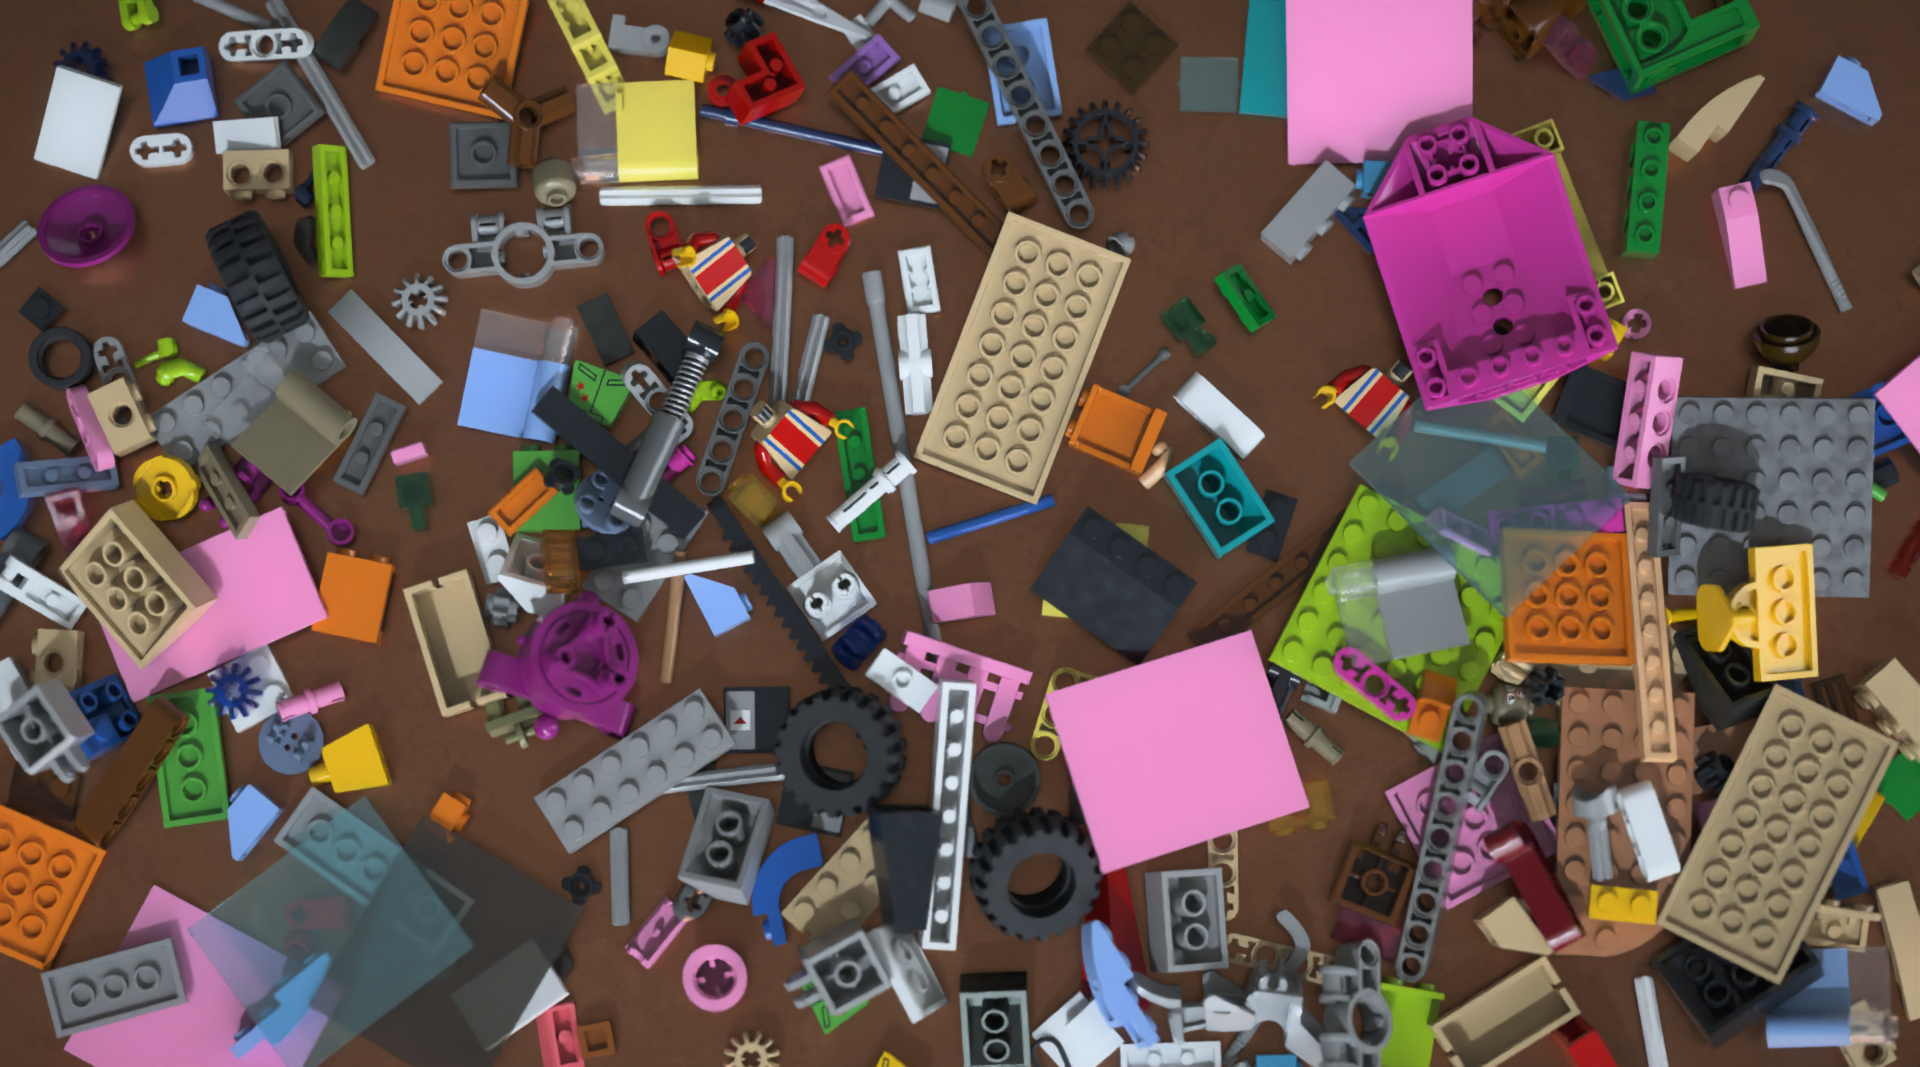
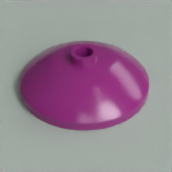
[37,185,136,268]

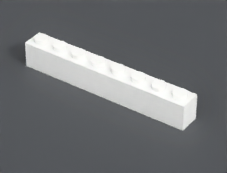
[918,678,976,950]

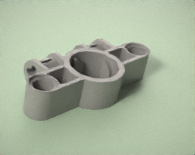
[442,204,606,289]
[1319,939,1393,1067]

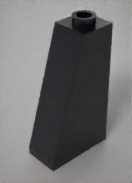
[866,804,942,935]

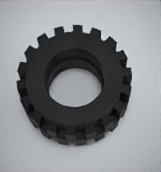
[1670,472,1760,532]

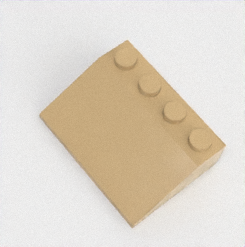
[57,499,218,670]

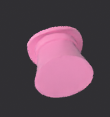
[683,944,747,1011]

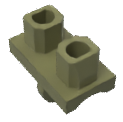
[484,696,542,749]

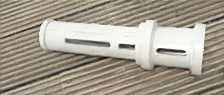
[826,449,918,533]

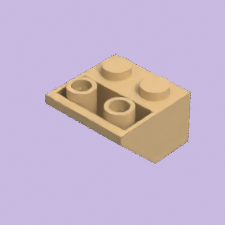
[1473,896,1553,955]

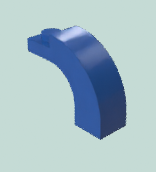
[0,437,37,541]
[752,833,825,946]

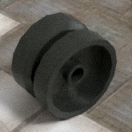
[968,742,1041,816]

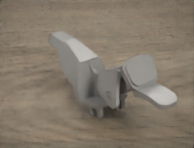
[1128,957,1324,1067]

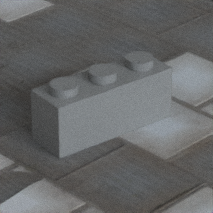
[1261,160,1356,265]

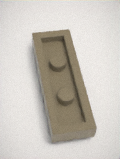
[193,443,261,539]

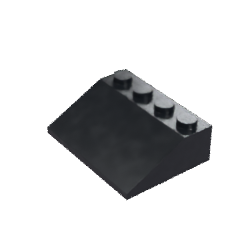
[1030,506,1197,665]
[1651,938,1825,1050]

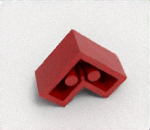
[725,31,806,126]

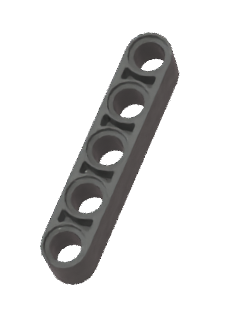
[696,342,771,499]

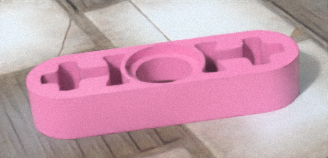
[66,384,115,472]

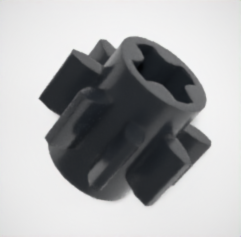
[723,7,765,49]
[1523,665,1566,708]
[1694,750,1735,794]

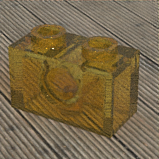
[727,474,782,530]
[1266,780,1336,837]

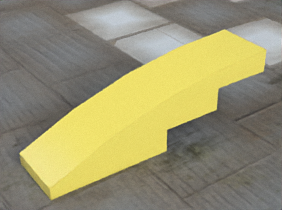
[547,0,625,116]

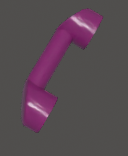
[278,483,354,547]

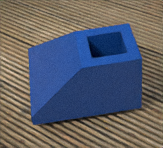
[144,46,219,128]
[69,673,141,761]

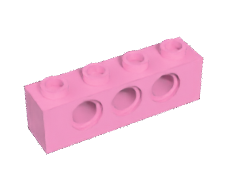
[1612,351,1683,489]

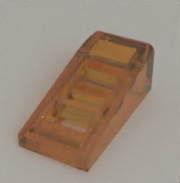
[540,530,580,594]

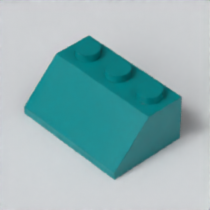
[1163,438,1275,559]

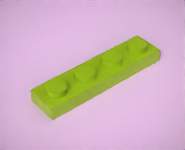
[312,144,353,278]

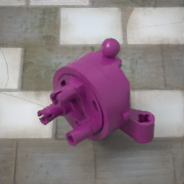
[476,590,638,740]

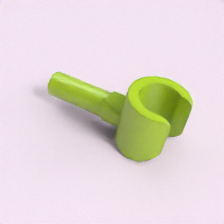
[133,337,178,369]

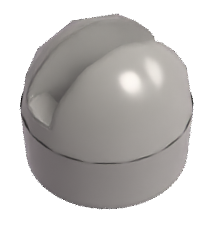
[1106,231,1135,257]

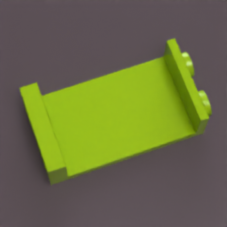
[1381,976,1445,1067]

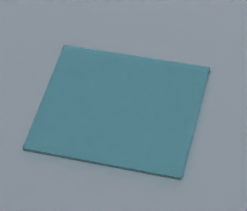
[1349,390,1632,619]
[188,796,475,1067]

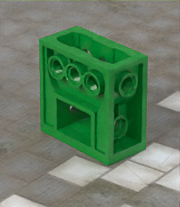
[1586,0,1760,95]

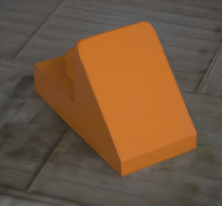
[1406,669,1457,743]

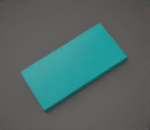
[1238,0,1287,118]

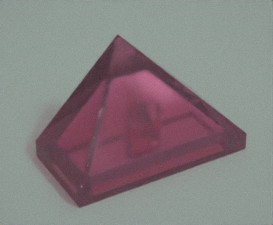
[741,259,775,329]

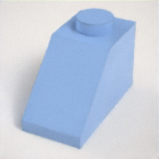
[1814,55,1882,126]
[182,283,251,349]
[684,574,753,637]
[227,784,285,861]

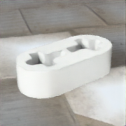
[130,133,195,168]

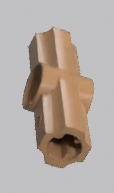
[1498,718,1557,823]

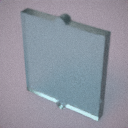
[1177,57,1241,113]

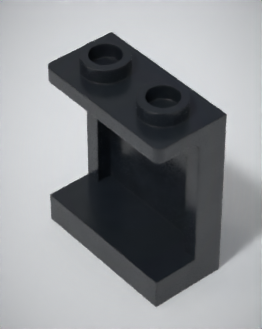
[1547,364,1627,450]

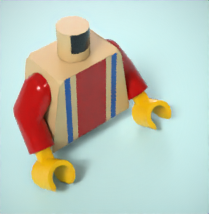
[671,231,756,332]
[1313,359,1413,462]
[750,399,854,502]

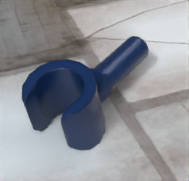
[294,169,315,209]

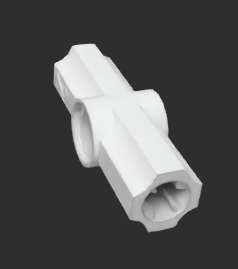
[897,313,934,415]

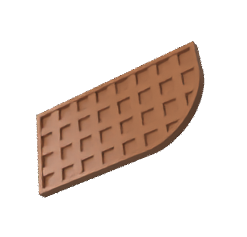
[1552,687,1695,956]

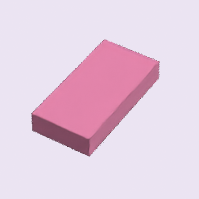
[819,154,874,228]

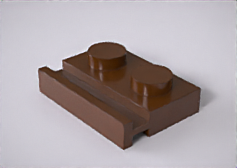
[6,761,83,822]

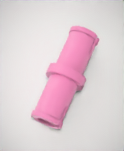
[275,680,345,722]

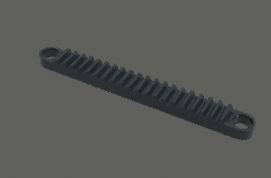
[706,495,906,772]

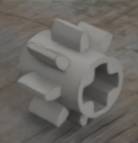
[483,587,521,629]

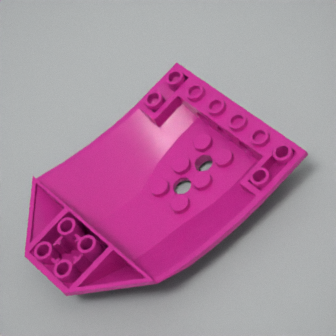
[1363,116,1618,411]

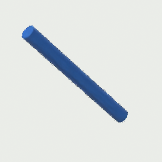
[925,494,1055,545]

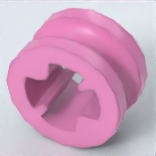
[1620,309,1652,340]

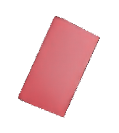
[536,1001,585,1067]

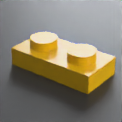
[1586,885,1658,925]

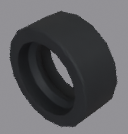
[29,327,95,391]

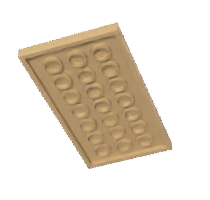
[913,211,1131,505]
[1656,684,1899,985]

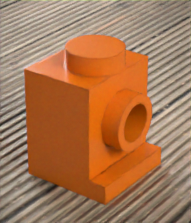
[423,790,472,844]

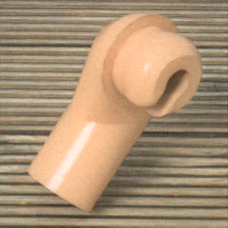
[1138,440,1175,489]

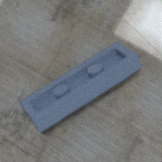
[13,454,120,498]

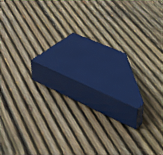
[1588,68,1656,102]
[1334,207,1374,254]

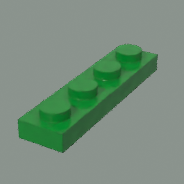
[833,407,886,543]

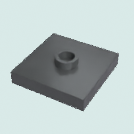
[234,60,326,149]
[449,121,517,189]

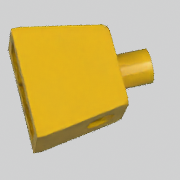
[308,724,393,793]

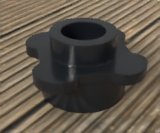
[824,322,862,361]
[543,458,581,495]
[561,866,601,906]

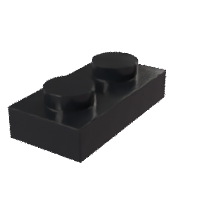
[1245,489,1298,563]
[576,528,648,571]

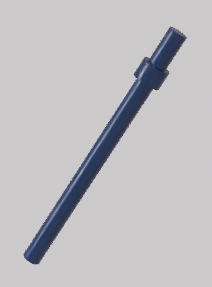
[700,103,883,157]

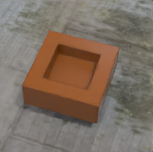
[577,1020,617,1060]

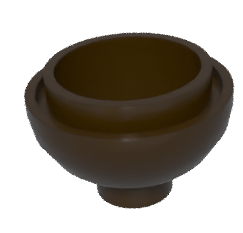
[1753,314,1821,373]

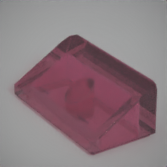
[1329,907,1403,962]

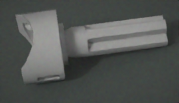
[1570,785,1619,881]

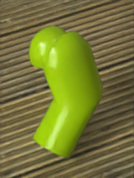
[155,357,207,386]
[686,379,727,414]

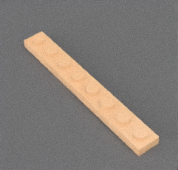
[1622,502,1678,762]

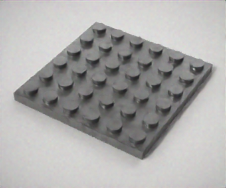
[1667,396,1875,598]

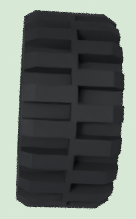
[205,210,310,343]
[773,686,907,818]
[968,807,1102,941]

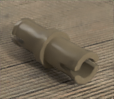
[14,401,81,457]
[1282,707,1346,766]

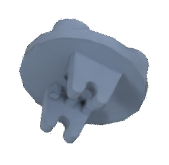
[573,470,631,535]
[258,713,325,775]

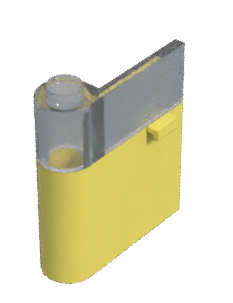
[572,80,699,184]

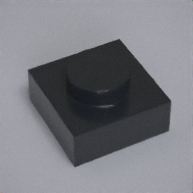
[18,287,67,331]

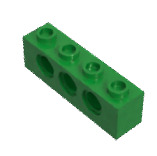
[1620,120,1671,259]

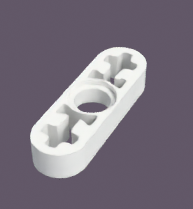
[219,28,314,62]

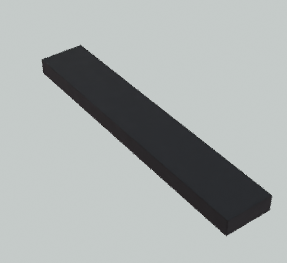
[531,386,705,541]

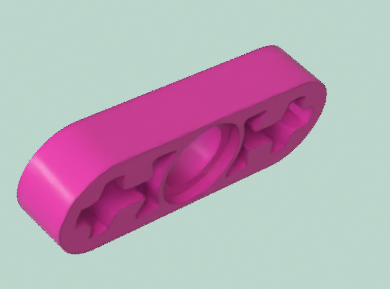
[1332,647,1416,722]

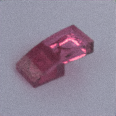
[1543,15,1599,81]

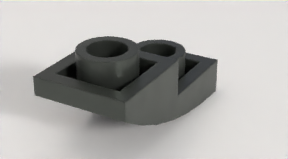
[313,0,378,71]

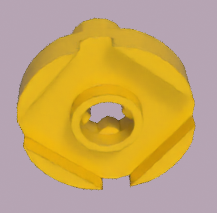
[133,453,201,521]

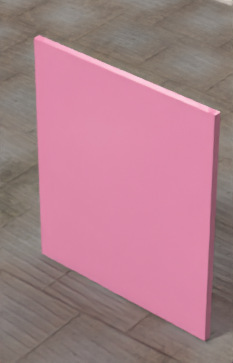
[1286,0,1473,165]
[1045,630,1310,874]
[64,884,346,1067]

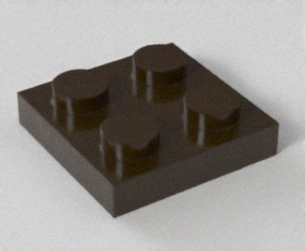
[1086,1,1178,95]

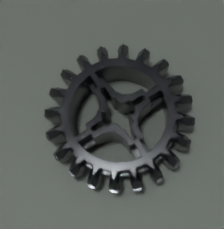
[1061,100,1150,189]

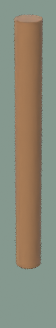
[659,550,688,683]

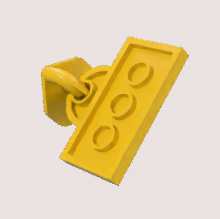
[1665,543,1818,682]

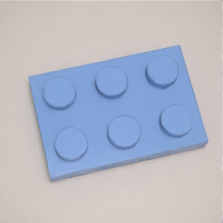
[982,18,1062,126]

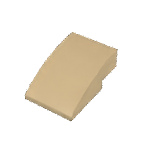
[1669,75,1765,162]

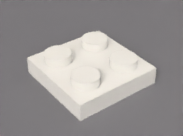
[207,644,295,733]

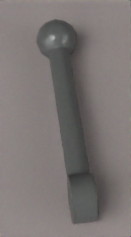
[1117,347,1171,398]

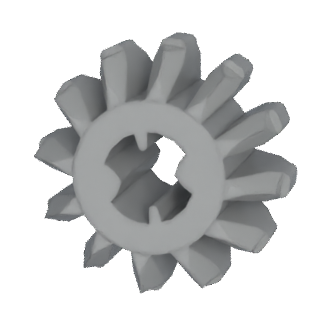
[391,273,449,330]

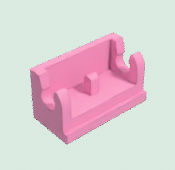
[624,896,688,969]

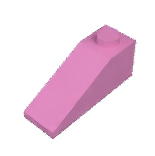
[1711,181,1767,289]

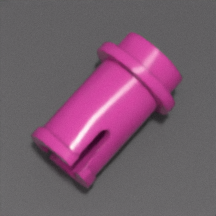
[662,443,697,484]

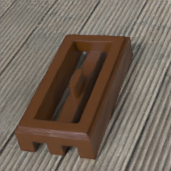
[1810,673,1860,724]

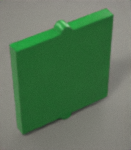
[922,86,990,157]
[1877,752,1920,821]

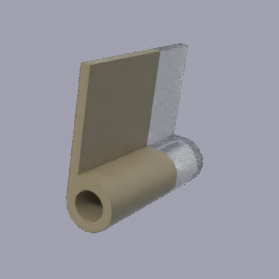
[202,345,357,496]

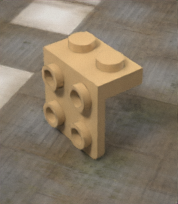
[1803,899,1881,953]

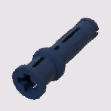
[1739,101,1820,194]

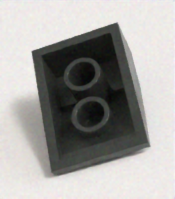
[1673,625,1780,732]
[959,971,1031,1067]

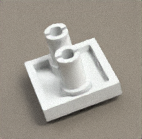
[786,550,878,642]

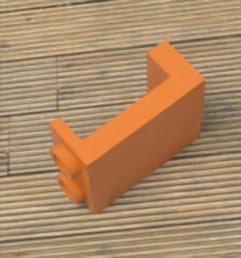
[1065,382,1167,476]
[311,548,396,644]

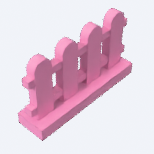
[885,629,1033,742]

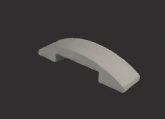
[328,289,443,405]

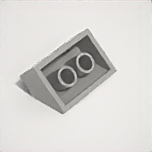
[678,787,776,905]
[1145,867,1229,973]

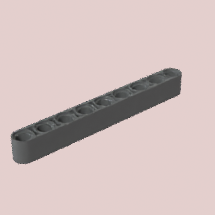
[956,0,1094,230]
[1396,690,1489,982]

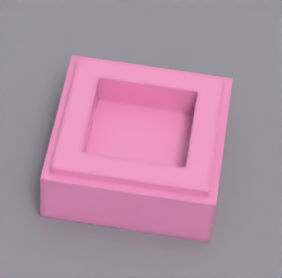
[390,441,429,466]

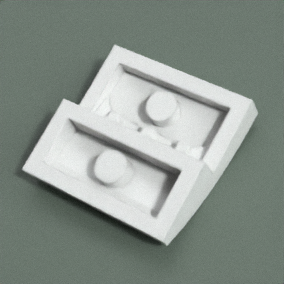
[1030,991,1125,1067]

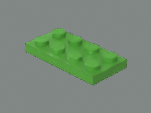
[147,687,231,828]

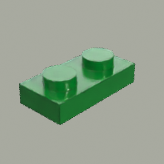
[1214,263,1277,333]

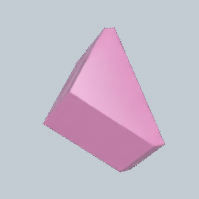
[927,582,996,624]

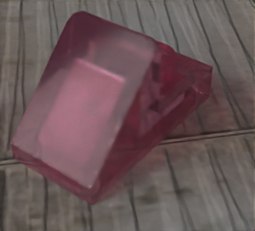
[45,487,94,552]

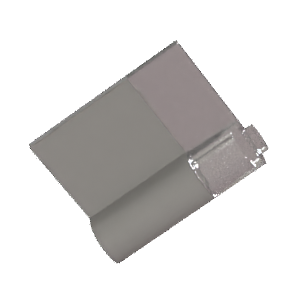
[1326,545,1470,668]

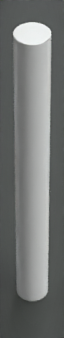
[622,550,755,584]

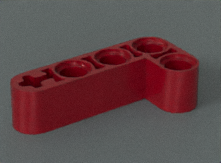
[1483,820,1586,952]

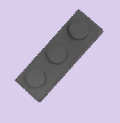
[332,392,408,496]
[1647,455,1686,558]

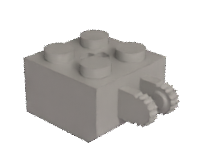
[0,678,95,784]
[784,918,892,1016]

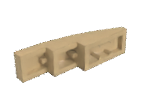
[1875,878,1920,1021]

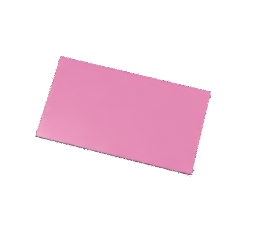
[99,506,329,703]

